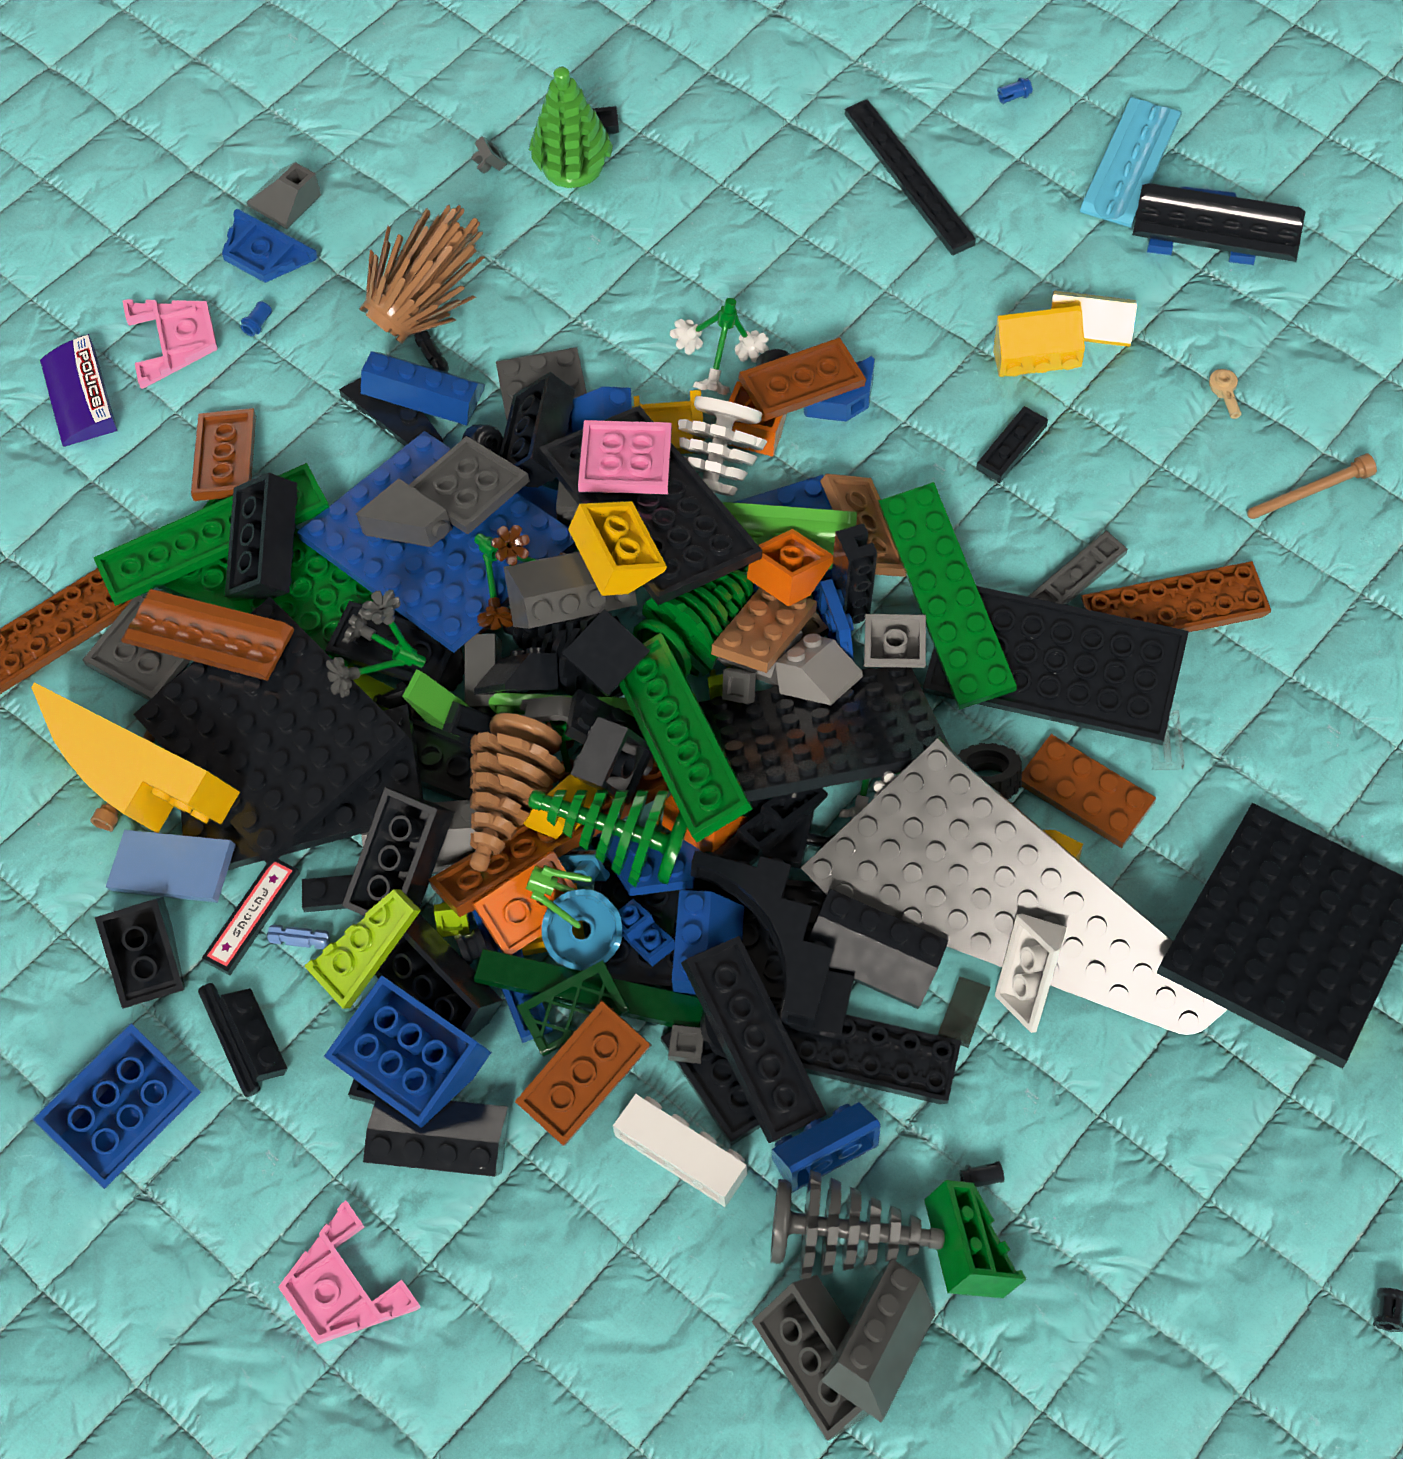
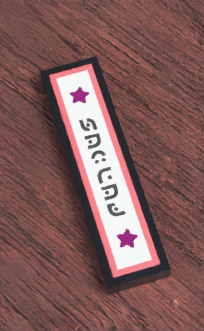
[202,859,300,975]

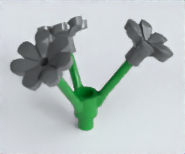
[326,590,426,697]

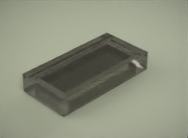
[938,976,990,1048]

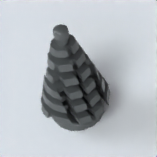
[770,1170,945,1279]

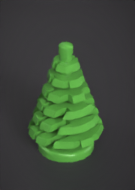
[529,67,613,188]

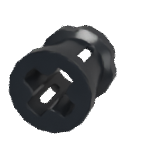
[1373,1288,1403,1332]

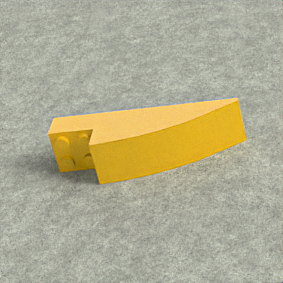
[31,682,240,833]

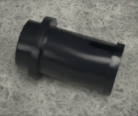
[959,1161,1004,1188]

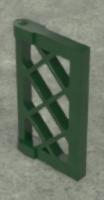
[517,960,630,1057]

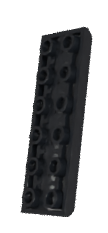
[1132,183,1306,262]
[771,999,961,1104]

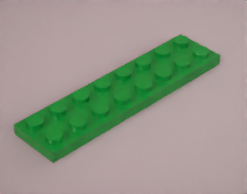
[93,463,329,606]
[878,482,1017,710]
[619,633,753,842]

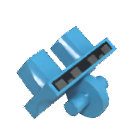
[558,845,610,886]

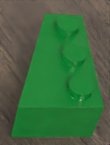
[924,1180,1027,1298]

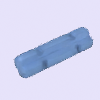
[267,925,330,949]

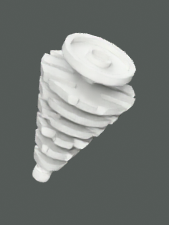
[678,396,767,496]

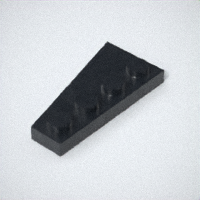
[339,378,444,446]

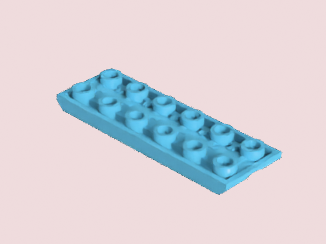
[1080,97,1182,228]

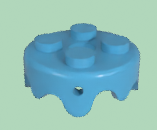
[541,889,622,970]

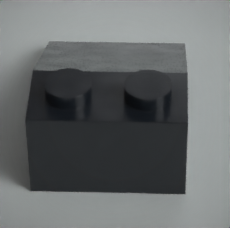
[95,897,185,1009]

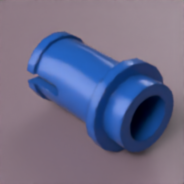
[997,77,1032,104]
[241,301,272,336]

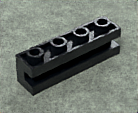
[831,523,878,624]

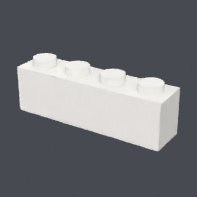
[613,1094,747,1207]

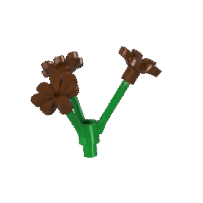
[474,525,566,630]

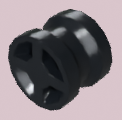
[455,927,487,965]

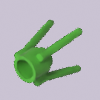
[525,865,592,929]

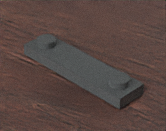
[1027,530,1128,605]

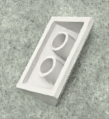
[994,914,1067,1033]

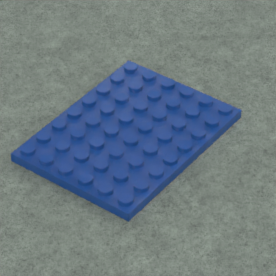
[297,431,578,653]

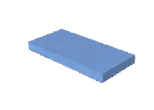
[106,830,236,903]

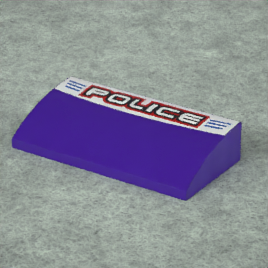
[40,334,118,447]

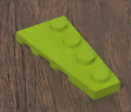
[304,889,421,1009]

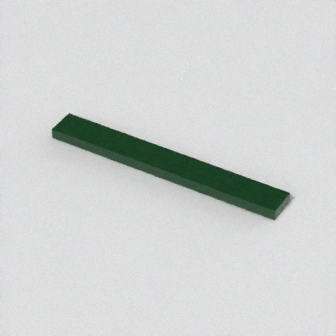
[474,949,703,1028]

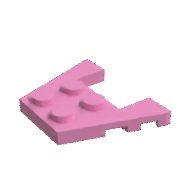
[122,299,218,389]
[278,1201,421,1345]

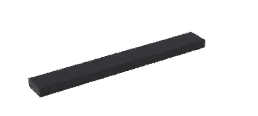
[845,99,976,256]

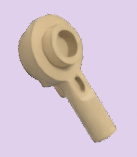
[1209,369,1242,419]

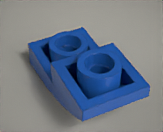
[618,899,675,967]

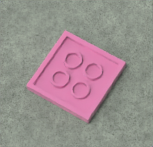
[578,420,672,494]

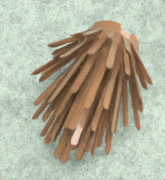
[359,205,485,344]

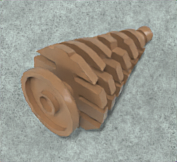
[470,713,566,872]

